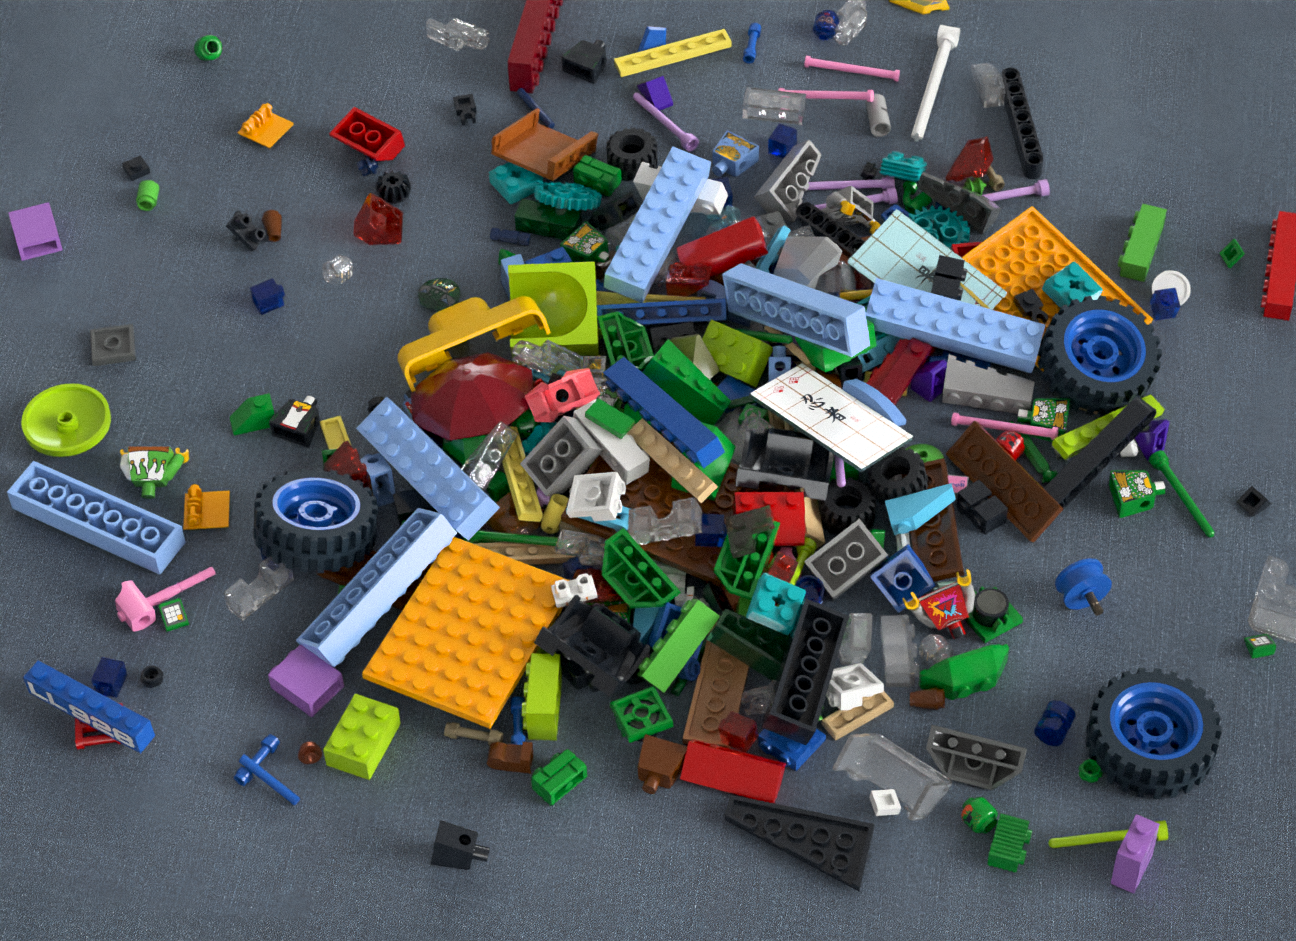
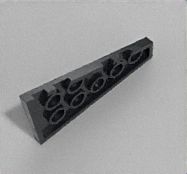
[725,795,875,892]

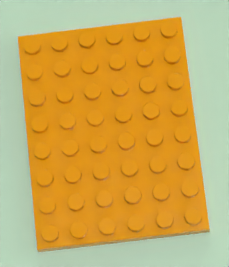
[960,206,1153,372]
[362,537,570,729]

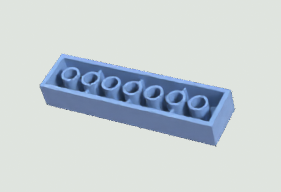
[604,147,711,303]
[722,263,870,357]
[866,278,1046,374]
[356,396,500,541]
[7,461,186,575]
[296,508,457,667]

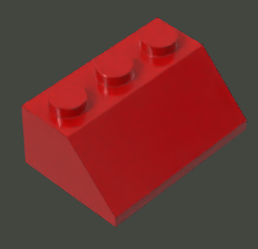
[329,107,405,161]
[732,492,805,546]

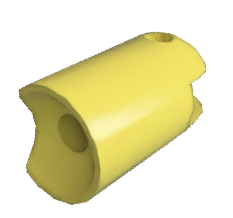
[541,494,569,534]

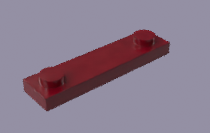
[878,337,932,405]

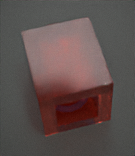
[718,711,759,753]

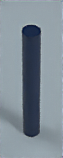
[517,88,555,129]

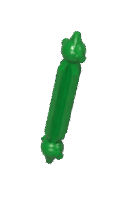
[1009,421,1058,483]

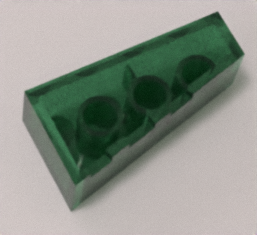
[706,609,790,682]

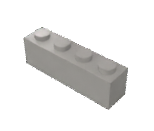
[754,140,822,222]
[942,354,1035,414]

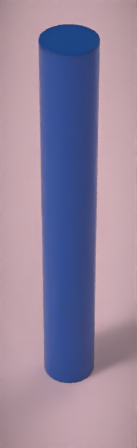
[239,754,300,805]

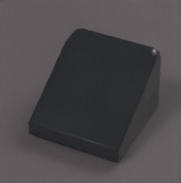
[1237,486,1271,517]

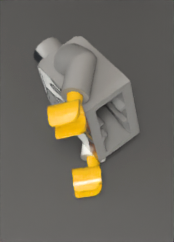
[821,186,882,235]

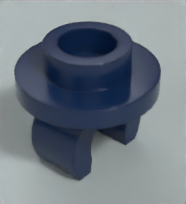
[357,155,379,176]
[677,657,701,681]

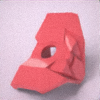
[525,368,600,423]

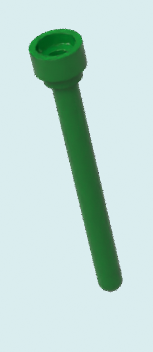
[719,322,793,344]
[1149,450,1215,538]
[464,529,574,548]

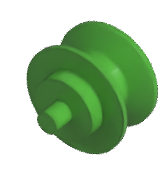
[963,176,986,195]

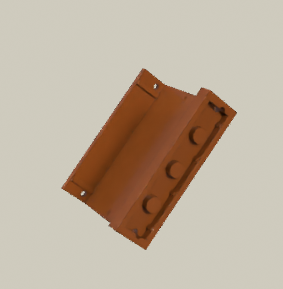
[491,108,598,181]

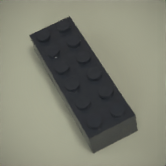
[761,599,849,745]

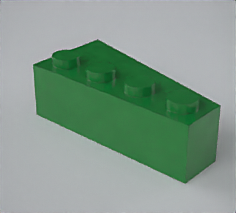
[642,339,731,426]

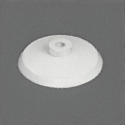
[1152,270,1190,308]

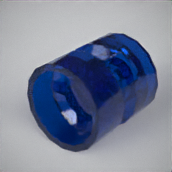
[795,575,824,605]
[1034,700,1076,746]

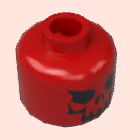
[996,431,1025,460]

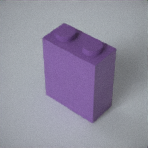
[8,202,62,261]
[268,644,344,717]
[1111,814,1160,894]

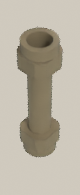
[973,149,1005,191]
[444,722,504,746]

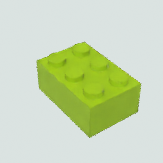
[702,319,773,387]
[522,653,562,741]
[323,693,401,780]

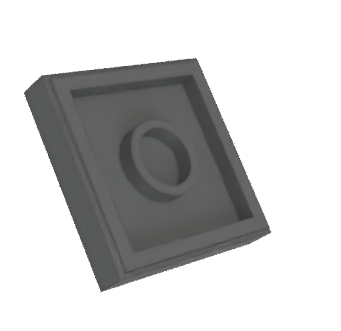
[90,324,136,366]

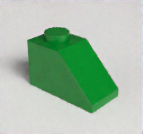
[230,393,275,436]

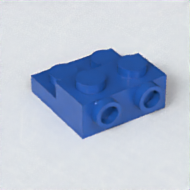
[758,728,826,771]

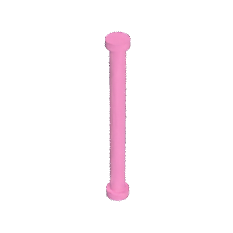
[804,55,900,82]
[778,88,874,102]
[951,413,1058,440]

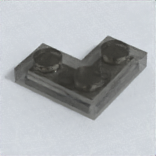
[725,505,775,558]

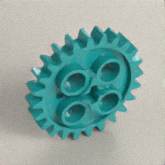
[534,182,602,211]
[907,205,970,252]

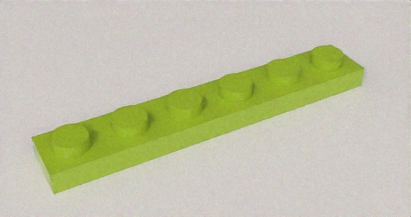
[1051,394,1165,460]

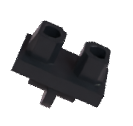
[226,210,266,252]

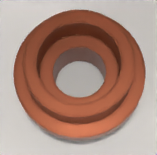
[298,742,322,764]

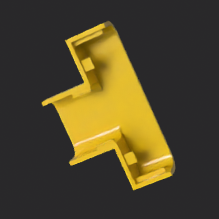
[397,296,551,392]

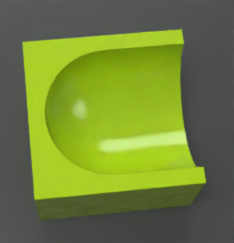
[508,262,599,364]

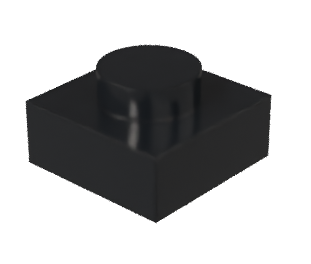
[122,156,150,181]

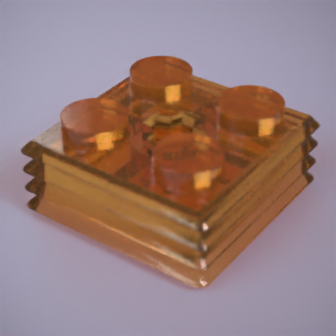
[486,491,545,535]

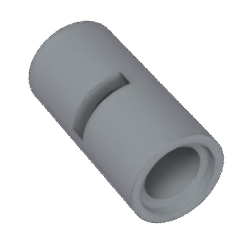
[865,94,891,137]

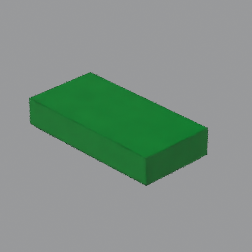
[585,398,635,439]

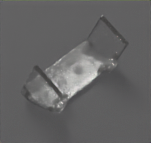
[832,733,952,821]

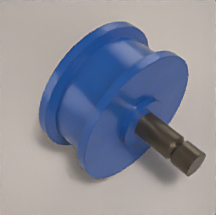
[1055,558,1112,616]

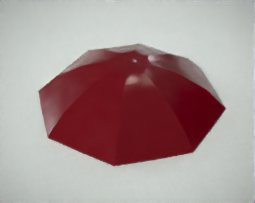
[411,352,534,441]

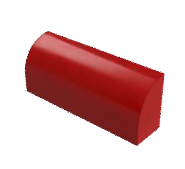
[676,216,768,285]
[680,739,786,803]

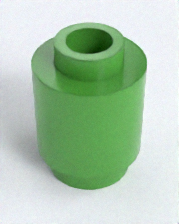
[136,180,159,211]

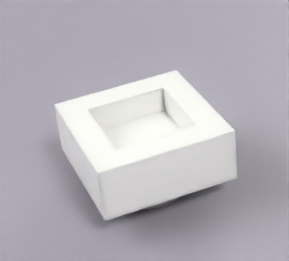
[869,789,901,816]

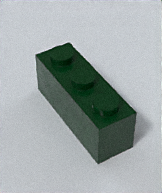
[514,199,582,240]

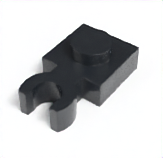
[453,94,477,125]
[1013,289,1048,324]

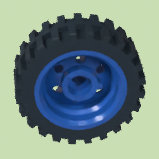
[1038,296,1162,416]
[253,468,378,573]
[1085,668,1222,799]

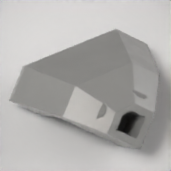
[773,236,842,289]

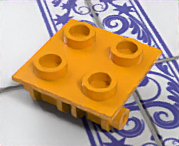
[238,103,294,148]
[183,484,230,530]

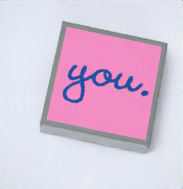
[948,475,969,498]

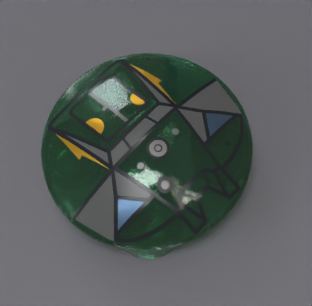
[418,278,461,312]

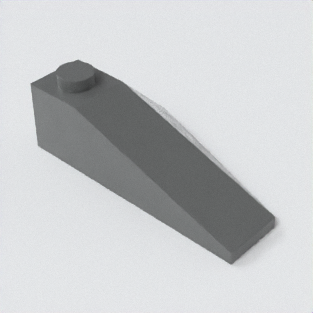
[917,172,1001,235]

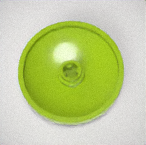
[21,384,111,457]

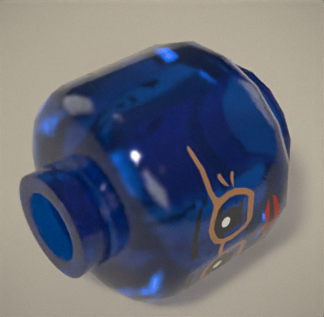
[813,10,840,40]

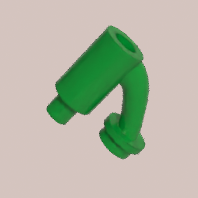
[903,181,932,215]

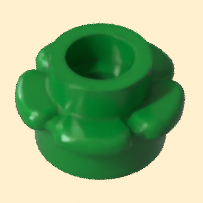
[1078,759,1102,783]

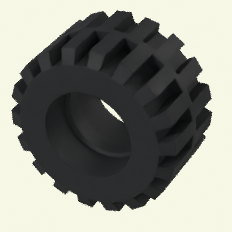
[606,127,658,181]
[868,447,928,505]
[819,477,876,536]

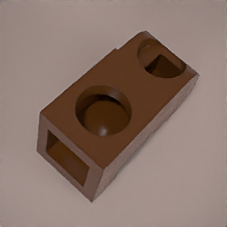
[487,742,534,774]

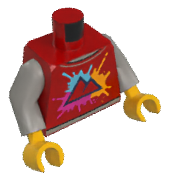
[902,570,975,639]

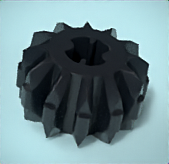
[376,170,411,204]

